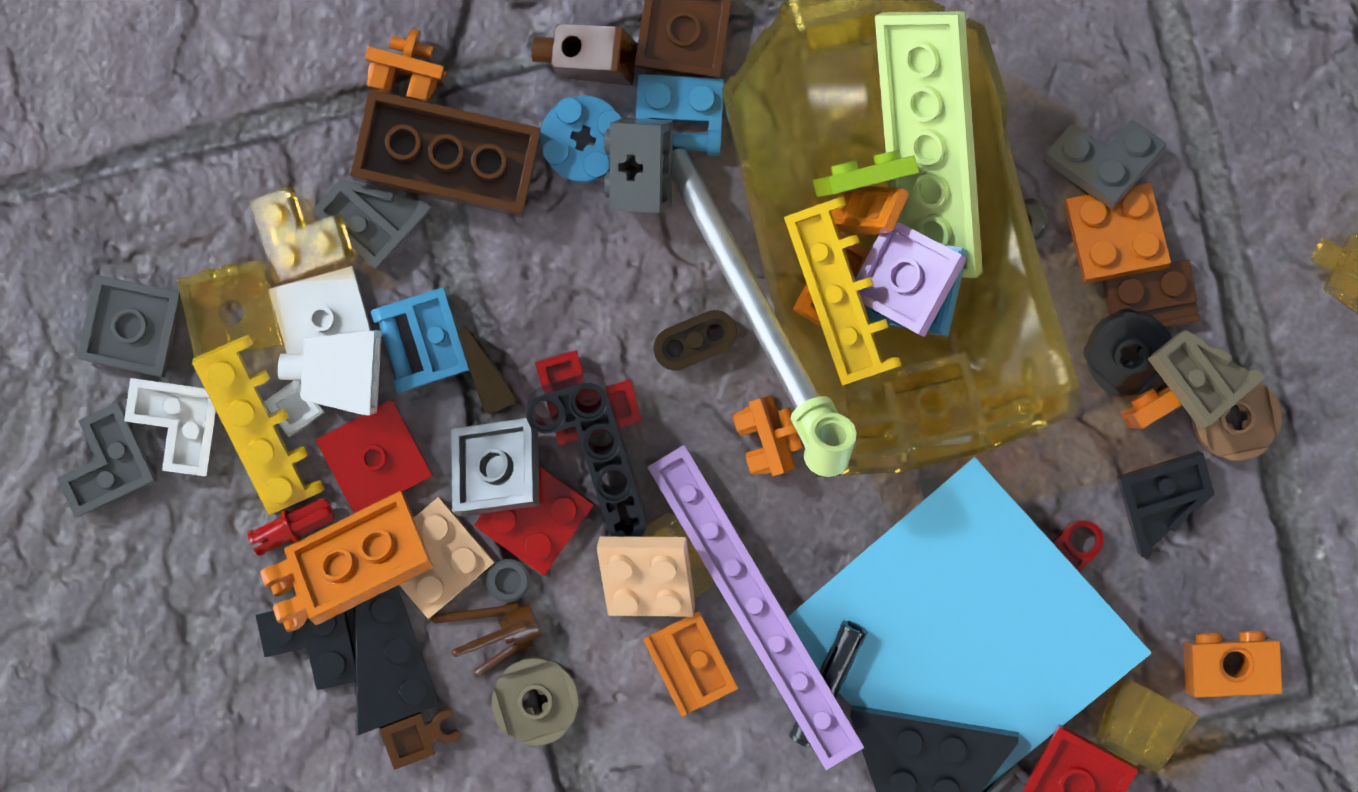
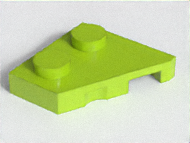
[813,150,919,197]

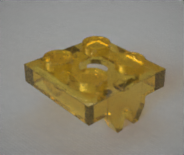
[177,260,283,358]

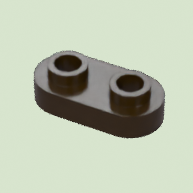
[653,310,737,371]

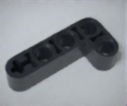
[526,373,647,537]

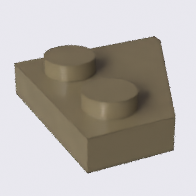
[1148,330,1266,430]

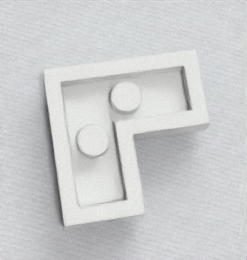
[124,378,216,476]

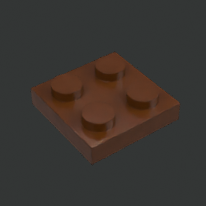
[635,0,731,79]

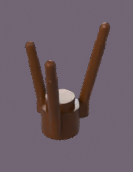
[431,601,541,677]

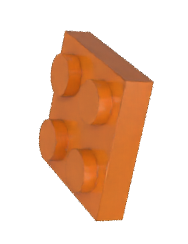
[1064,183,1171,285]

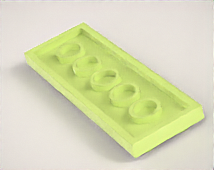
[875,11,983,278]

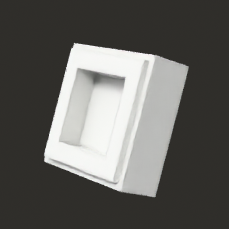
[264,380,325,437]

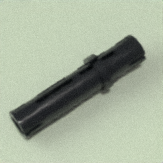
[789,620,868,748]

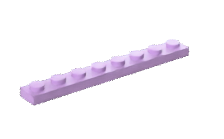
[647,445,864,770]

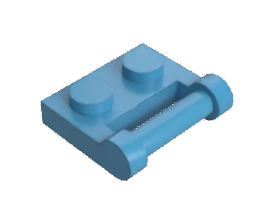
[636,74,724,157]
[370,287,470,394]

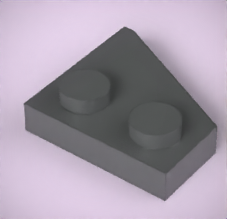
[311,179,433,270]

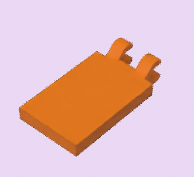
[260,491,434,632]

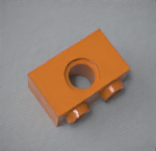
[1183,631,1282,698]

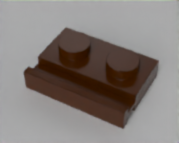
[1102,259,1201,327]

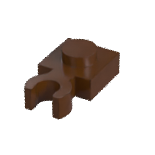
[379,708,461,770]

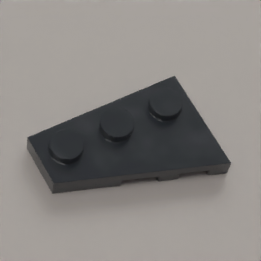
[353,586,440,736]

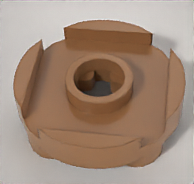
[1191,382,1282,461]

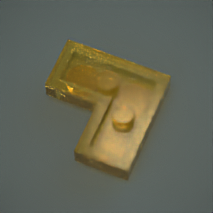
[250,187,354,284]

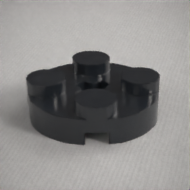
[1083,308,1172,397]

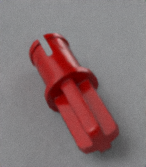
[247,498,335,557]

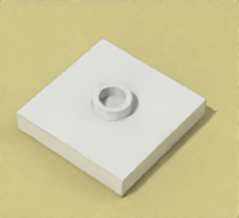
[269,266,372,355]

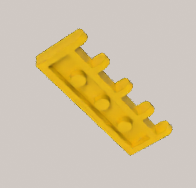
[784,196,902,386]
[192,335,325,515]

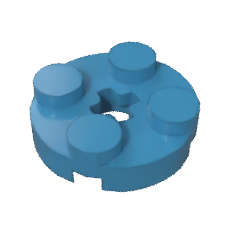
[540,95,621,183]

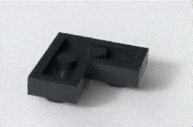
[255,611,356,690]

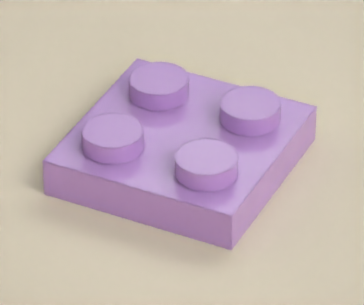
[855,221,967,337]

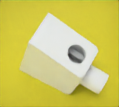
[278,330,382,415]

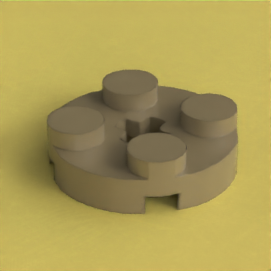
[491,657,579,746]

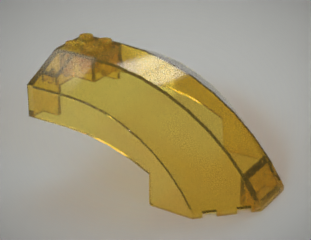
[722,0,1080,477]

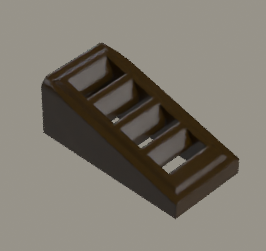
[458,328,520,415]

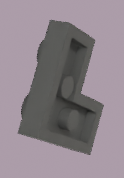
[1043,119,1167,210]
[57,402,158,518]

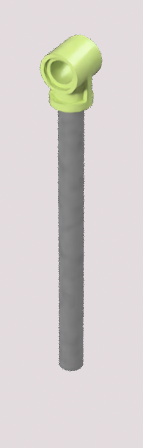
[672,148,857,477]

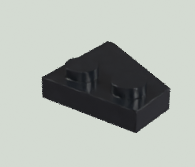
[1116,451,1215,558]

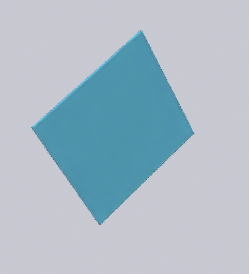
[787,457,1152,790]

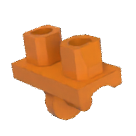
[364,28,448,103]
[732,395,803,477]

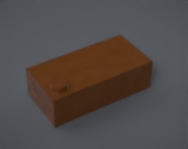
[350,90,541,218]

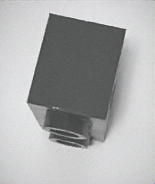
[604,118,673,213]

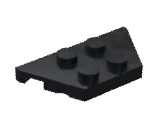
[850,705,1019,792]

